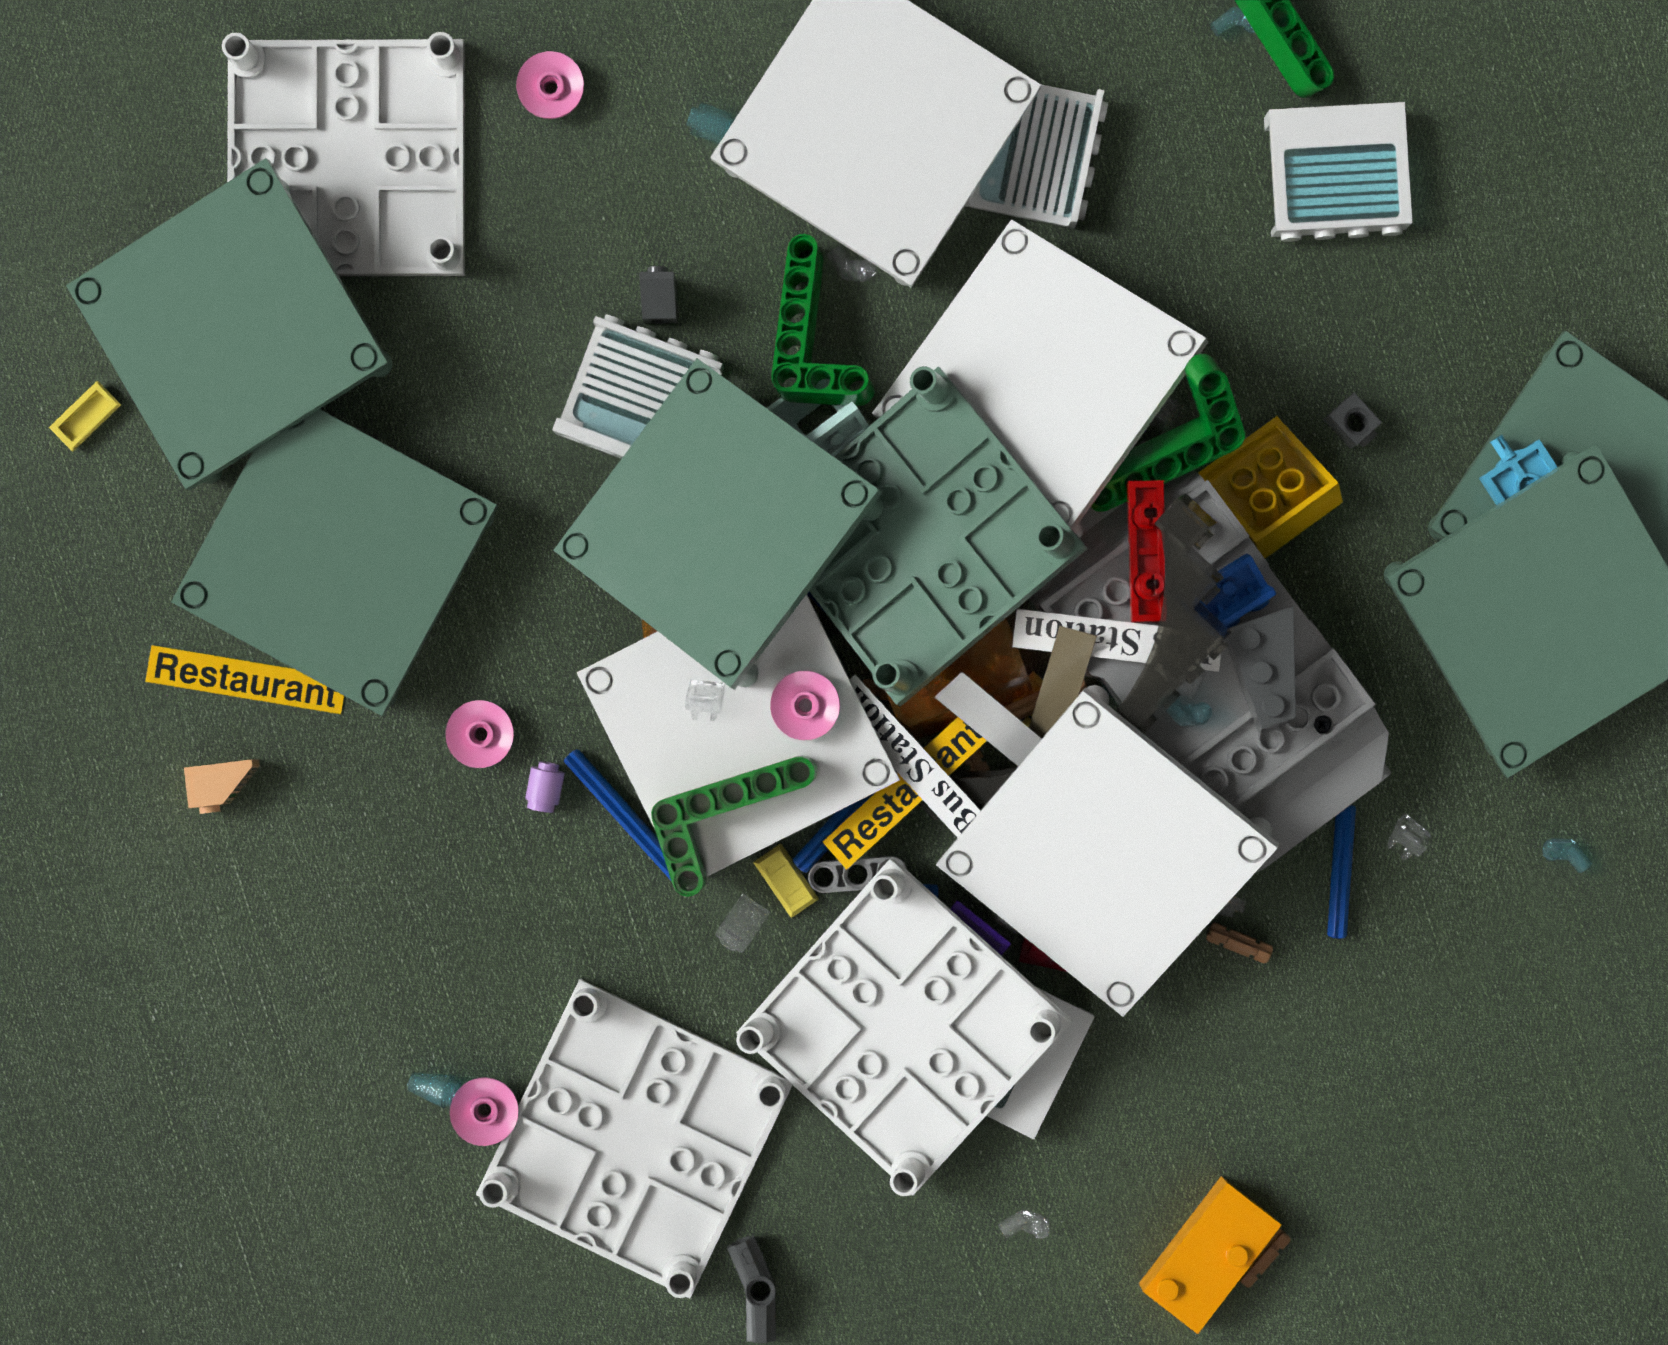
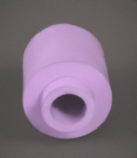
[525,761,564,813]

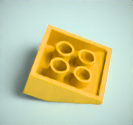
[1198,416,1343,558]

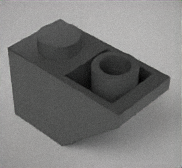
[639,266,678,324]

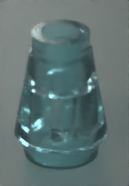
[407,1072,461,1109]

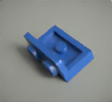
[1188,553,1277,631]

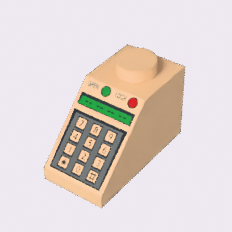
[184,759,260,814]

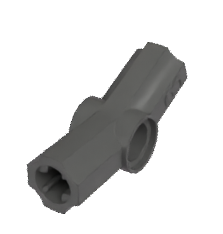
[727,1234,776,1343]

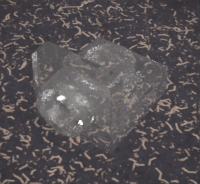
[715,893,770,953]

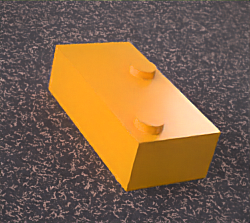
[1139,1176,1281,1334]

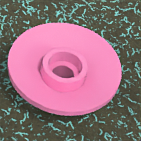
[516,51,584,119]
[770,671,840,740]
[446,700,514,768]
[450,1077,518,1146]

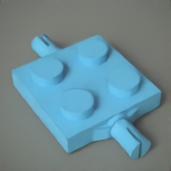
[1479,434,1557,505]

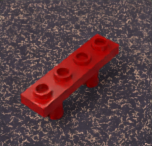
[1127,480,1167,622]

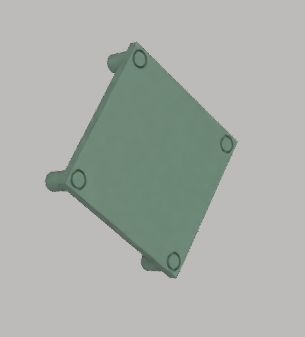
[66,158,392,490]
[1427,331,1668,567]
[553,358,883,690]
[809,366,1088,707]
[171,409,498,716]
[1384,445,1668,778]

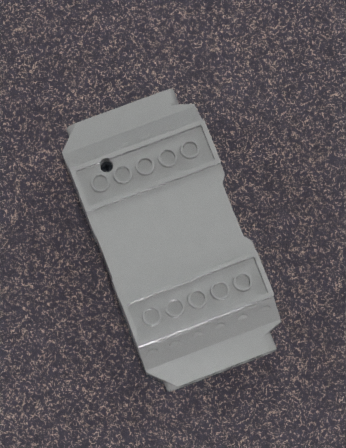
[1027,441,1392,872]

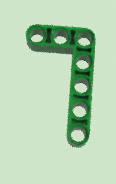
[1235,0,1334,98]
[771,234,874,406]
[1091,354,1245,512]
[651,756,817,897]

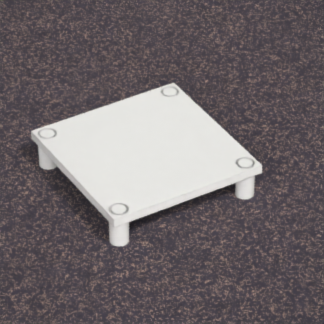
[710,0,1042,288]
[222,32,465,276]
[872,219,1208,538]
[577,594,900,887]
[936,685,1279,1017]
[736,857,1072,1196]
[476,978,792,1299]

